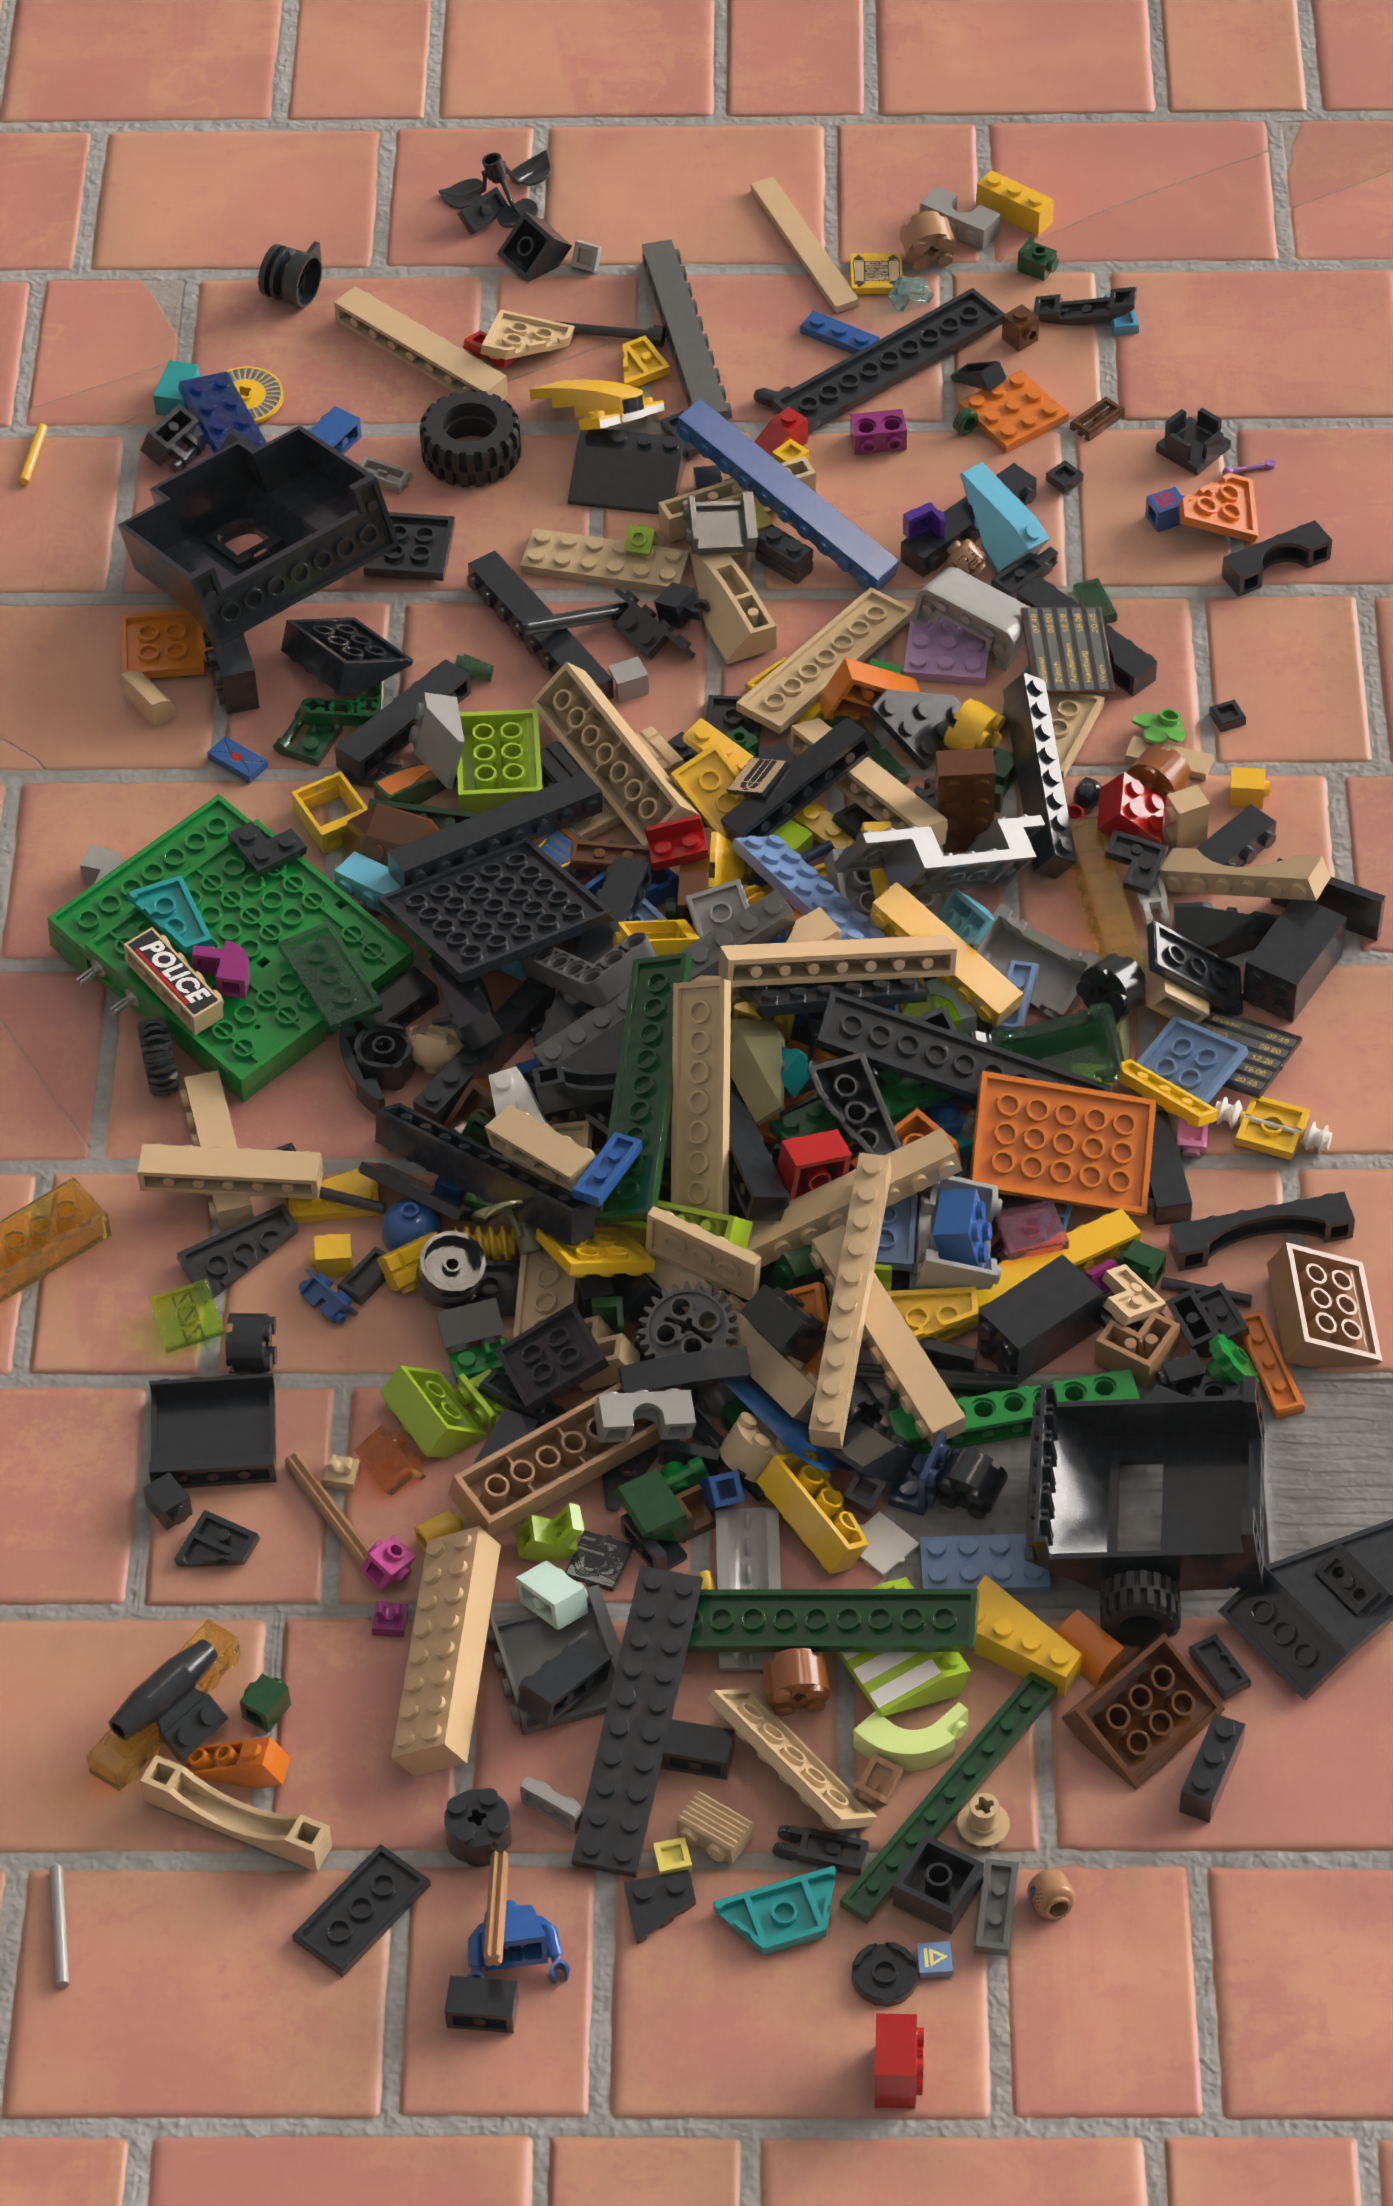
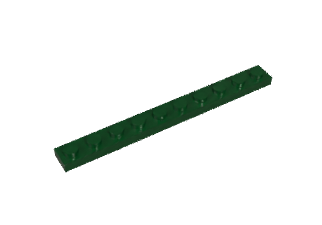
[840,1672,1057,1924]

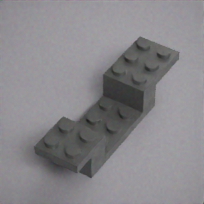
[834,814,1045,896]

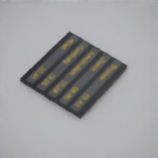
[1197,1007,1302,1099]

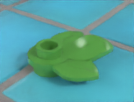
[1132,708,1186,744]

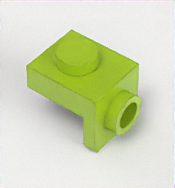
[624,525,659,556]

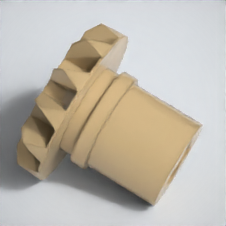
[957,1792,1010,1849]

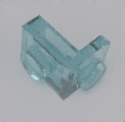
[888,276,934,311]

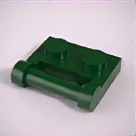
[273,706,343,767]

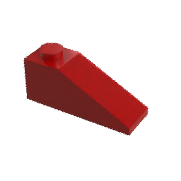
[754,407,808,456]

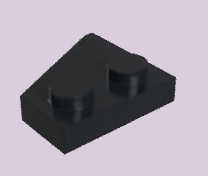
[624,1870,696,1944]

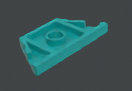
[713,1866,836,1955]

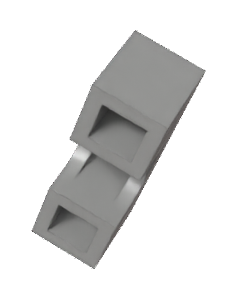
[920,186,1000,250]
[594,1388,696,1443]

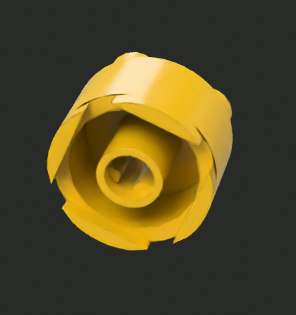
[944,699,1006,750]

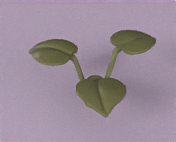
[470,1200,544,1255]

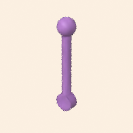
[1222,459,1276,475]

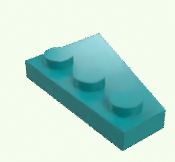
[127,875,213,954]

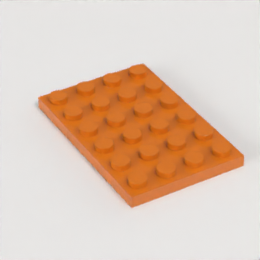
[970,1071,1156,1217]

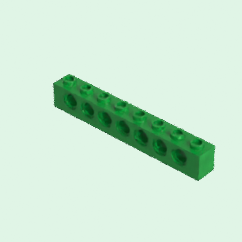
[888,1369,1140,1454]

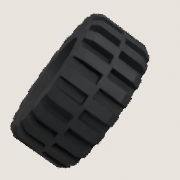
[419,390,521,488]

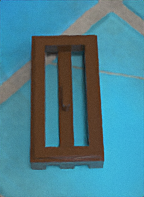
[1070,396,1125,441]

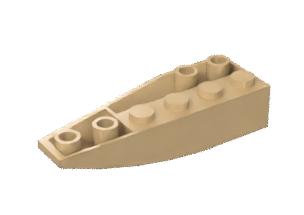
[689,546,777,664]

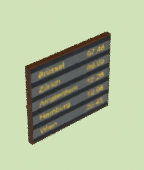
[1020,606,1115,695]

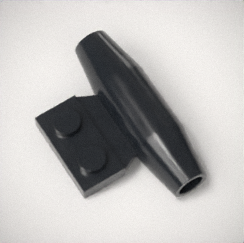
[109,1639,228,1761]

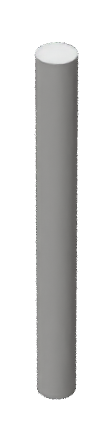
[50,1865,69,1988]

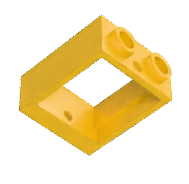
[291,771,368,854]
[613,919,700,956]

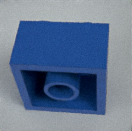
[932,1189,992,1268]

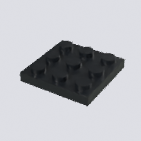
[363,512,455,581]
[495,1302,610,1414]

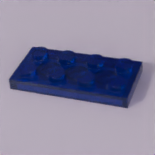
[178,371,267,453]

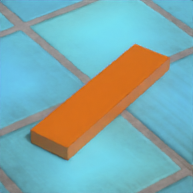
[1240,1310,1305,1419]

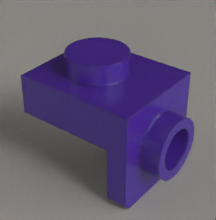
[903,502,946,540]

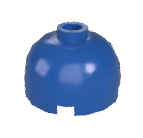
[382,1198,442,1251]

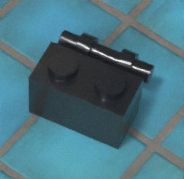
[140,404,209,472]

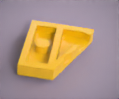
[623,335,670,387]

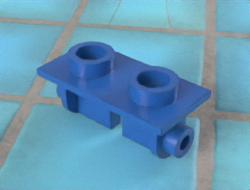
[298,1269,358,1325]

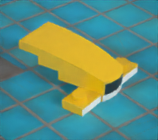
[529,379,665,430]

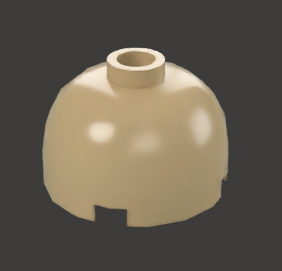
[408,1024,466,1074]

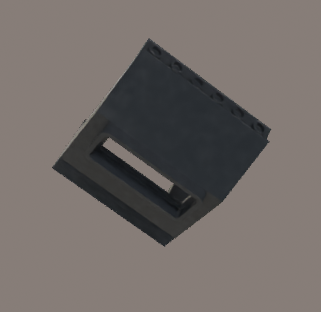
[1025,1376,1265,1592]

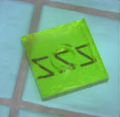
[149,1278,225,1353]

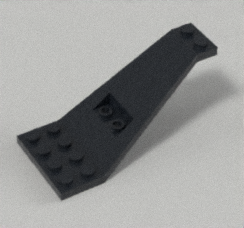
[1218,1519,1393,1701]

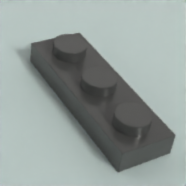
[975,1858,1019,1956]

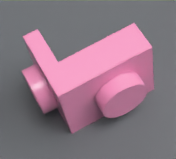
[1177,1117,1208,1157]

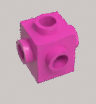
[359,1535,416,1593]

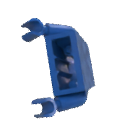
[467,1900,570,1984]

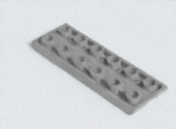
[716,1507,781,1671]

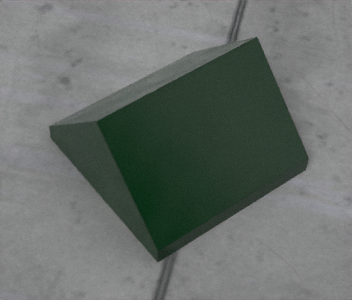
[614,1469,689,1543]

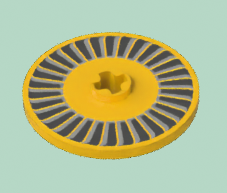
[205,366,284,426]

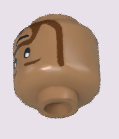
[946,539,986,577]

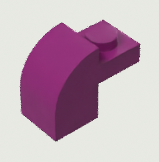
[192,940,250,999]

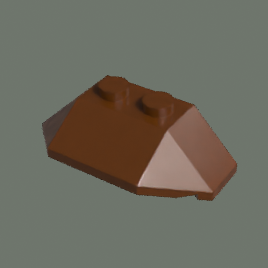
[342,804,439,867]

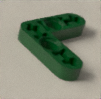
[300,682,382,726]

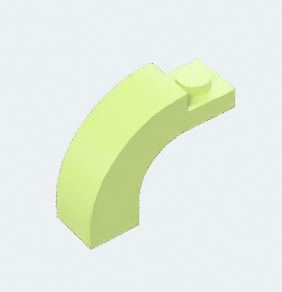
[853,1702,968,1771]

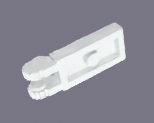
[1128,865,1171,928]

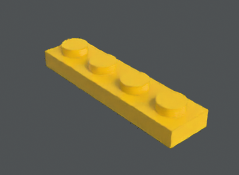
[1109,1059,1219,1127]

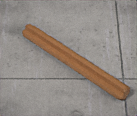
[285,1453,369,1568]
[483,1851,509,1967]

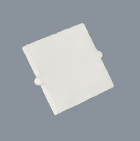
[859,1511,920,1578]

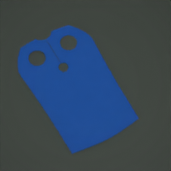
[722,1378,856,1471]

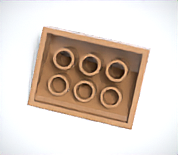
[1267,1242,1382,1368]

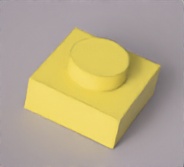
[653,1837,692,1875]

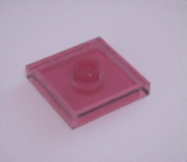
[994,1200,1069,1260]

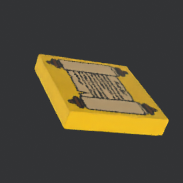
[850,253,903,295]

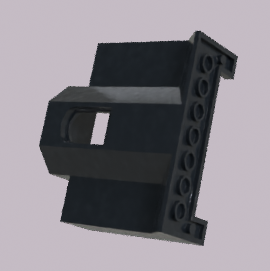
[118,425,400,648]

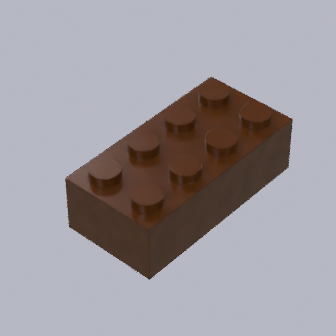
[934,748,996,853]

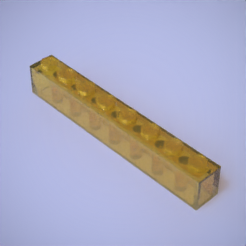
[1070,816,1146,1007]

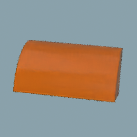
[1057,1609,1125,1687]

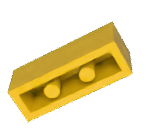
[976,170,1054,236]

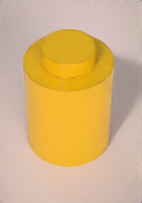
[414,1510,465,1553]

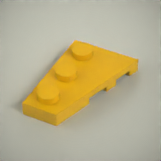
[886,1286,978,1340]

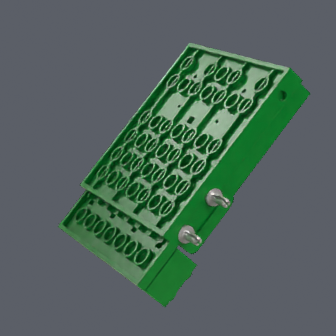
[47,794,414,1103]

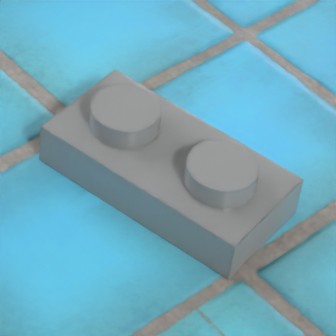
[520,1776,582,1833]

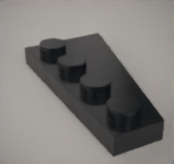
[177,1203,298,1305]

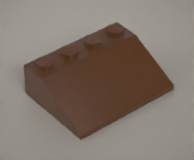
[1061,1633,1225,1789]

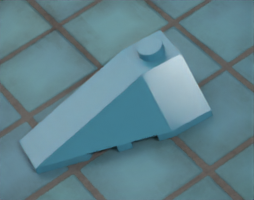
[960,462,1050,574]
[936,888,995,945]

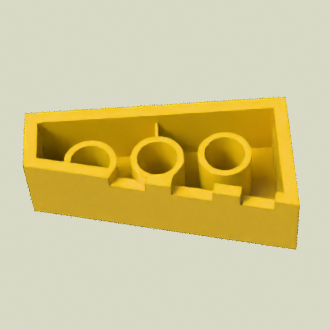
[756,1450,869,1575]

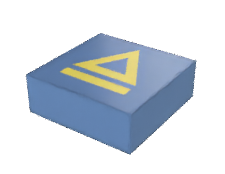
[917,1941,953,1979]

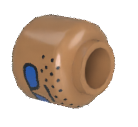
[1027,1869,1076,1920]

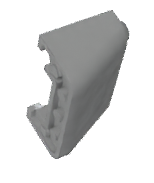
[911,567,1031,672]
[972,903,1100,1023]
[909,1176,1002,1290]

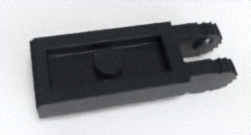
[772,1825,869,1875]

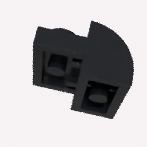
[1165,1282,1250,1358]

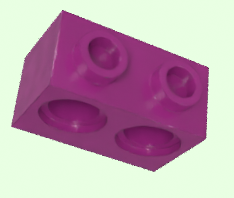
[850,409,907,455]

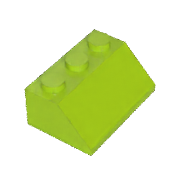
[379,1365,487,1458]

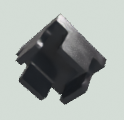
[1156,408,1231,476]

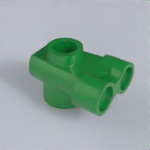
[660,1456,710,1495]

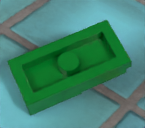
[448,1338,507,1384]

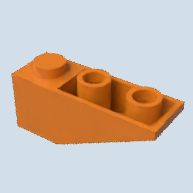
[185,1737,291,1789]

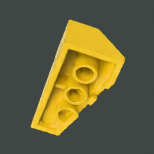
[708,832,752,889]

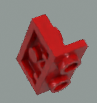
[644,814,710,871]

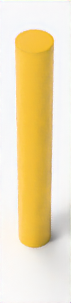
[19,423,48,486]

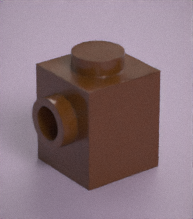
[1002,304,1039,352]

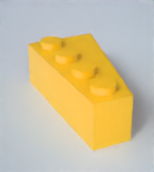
[974,1575,1082,1698]

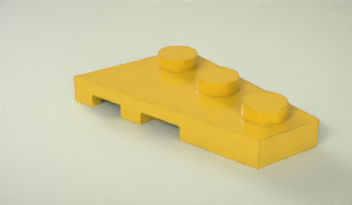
[289,1161,380,1223]

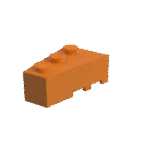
[819,657,920,720]

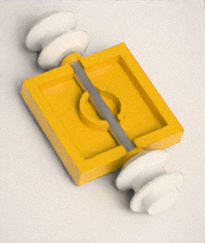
[1215,1096,1333,1161]

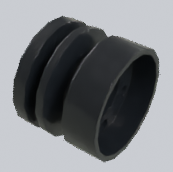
[258,244,322,307]

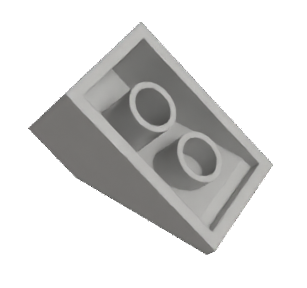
[409,692,465,789]

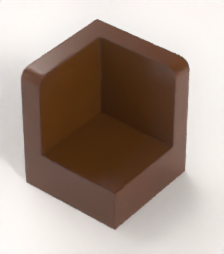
[675,1484,716,1540]

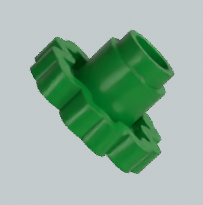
[1205,1334,1259,1387]

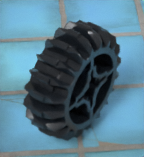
[137,1017,179,1096]

